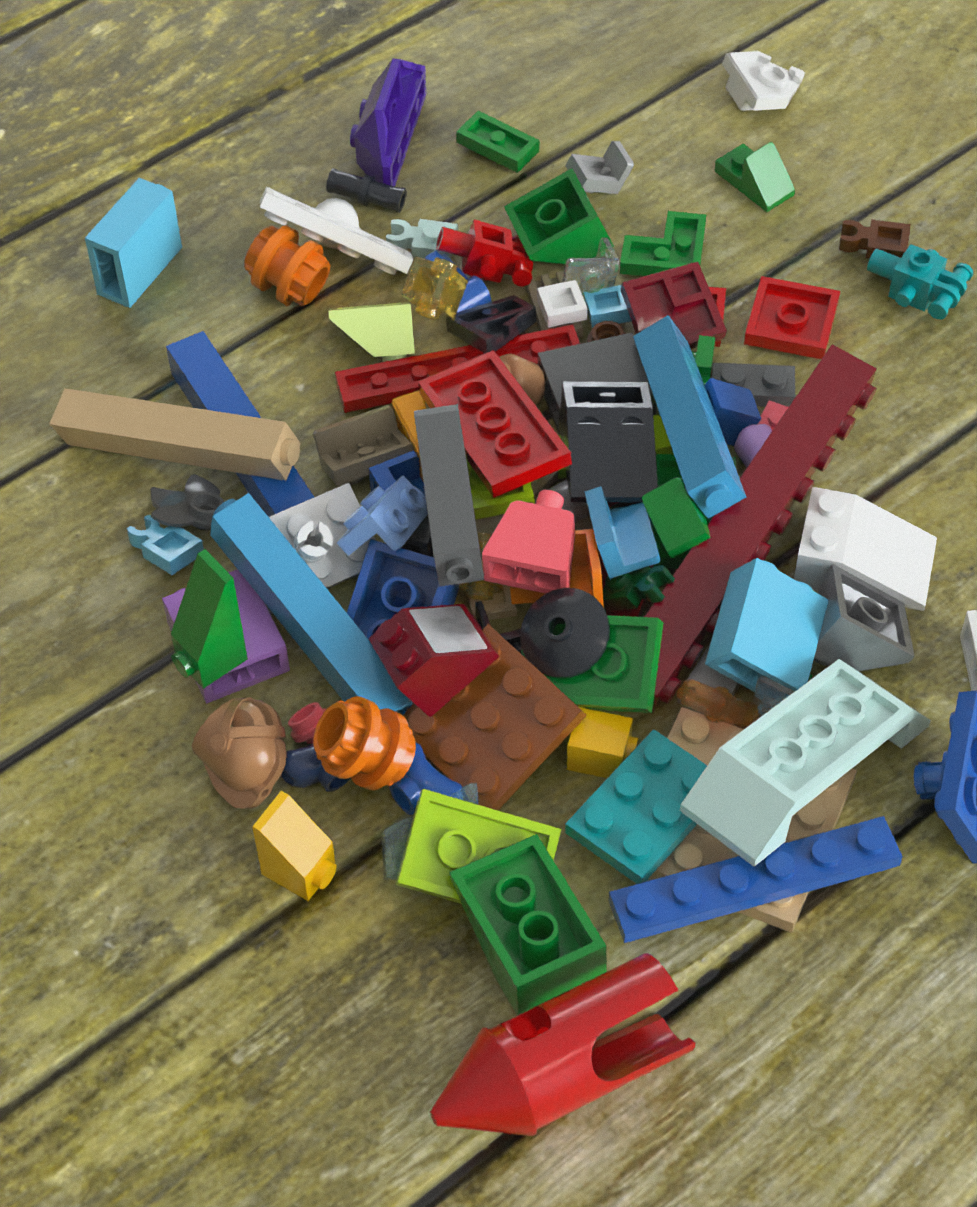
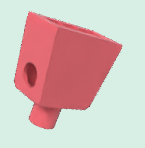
[482,490,575,593]

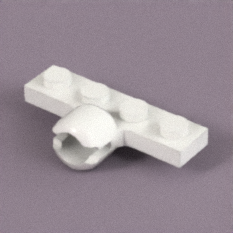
[260,186,413,275]

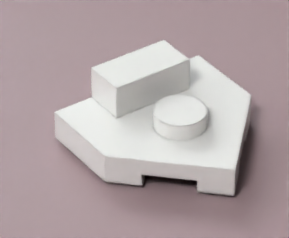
[722,51,805,111]

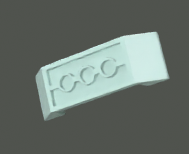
[680,659,931,866]

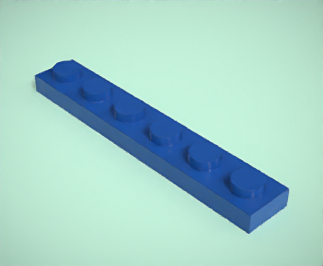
[608,816,903,943]

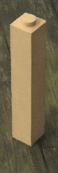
[49,388,301,481]

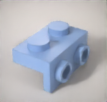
[337,476,428,556]

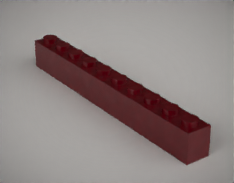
[645,344,877,714]

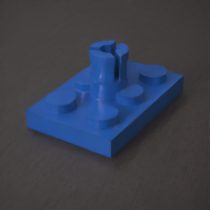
[914,690,977,864]

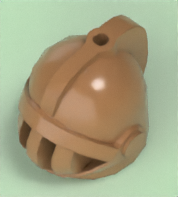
[191,698,287,809]

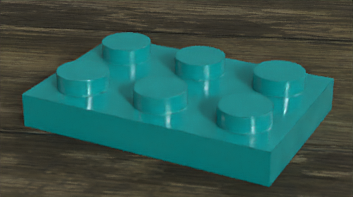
[565,729,707,884]

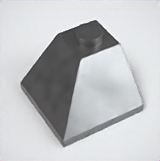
[814,564,915,671]

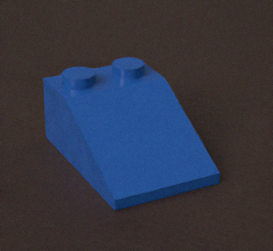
[347,539,460,640]

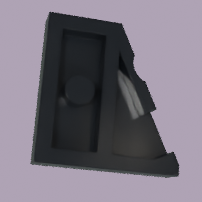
[446,295,537,354]

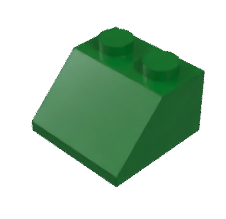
[504,168,614,266]

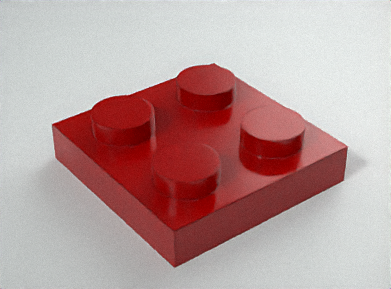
[744,276,840,359]

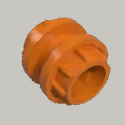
[244,225,330,306]
[313,696,416,791]

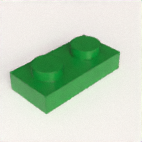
[456,110,540,173]

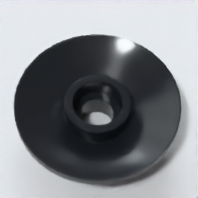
[520,588,610,678]

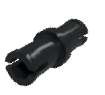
[326,168,407,213]

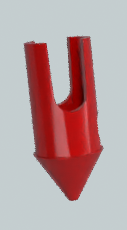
[430,953,696,1136]

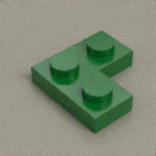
[620,211,707,276]

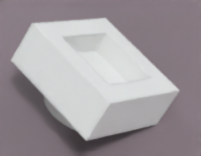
[537,280,587,328]

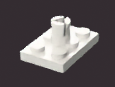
[264,483,376,614]

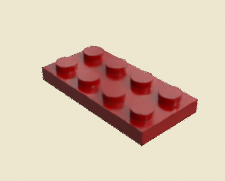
[418,350,572,498]

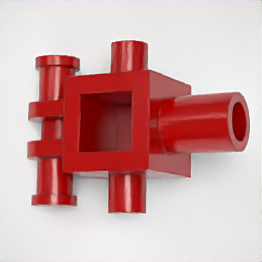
[436,219,533,287]

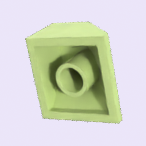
[328,302,415,362]

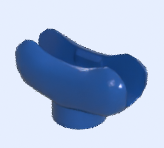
[389,743,464,815]

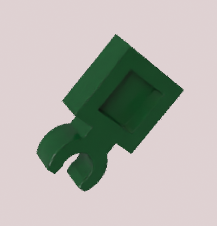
[603,565,675,612]

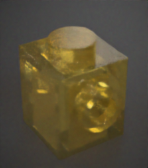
[401,256,468,321]

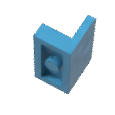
[585,486,661,578]

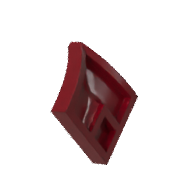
[620,262,727,350]

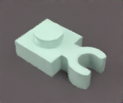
[386,219,458,259]

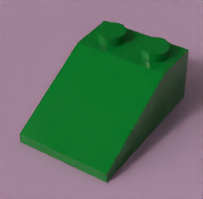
[450,834,607,1016]

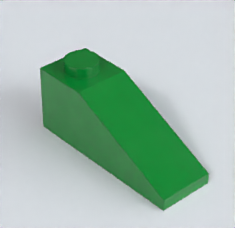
[171,549,248,689]

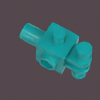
[867,244,973,320]

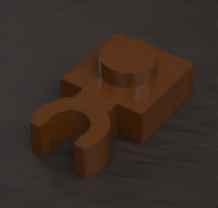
[839,219,911,259]

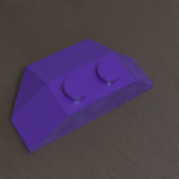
[350,58,426,186]

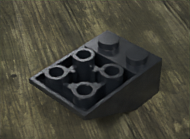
[559,381,658,504]

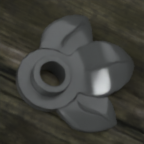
[150,474,224,530]

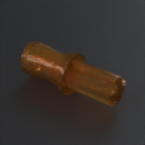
[677,679,759,729]

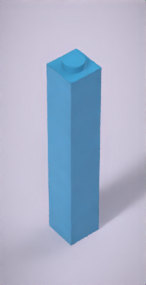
[633,315,746,519]
[210,493,413,715]

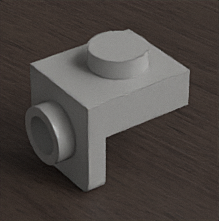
[565,141,634,194]

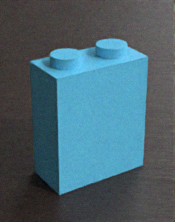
[85,178,182,308]
[705,558,829,705]

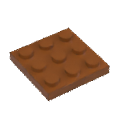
[403,624,587,810]

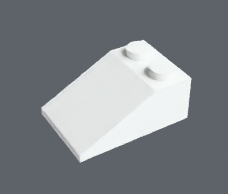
[794,487,937,611]

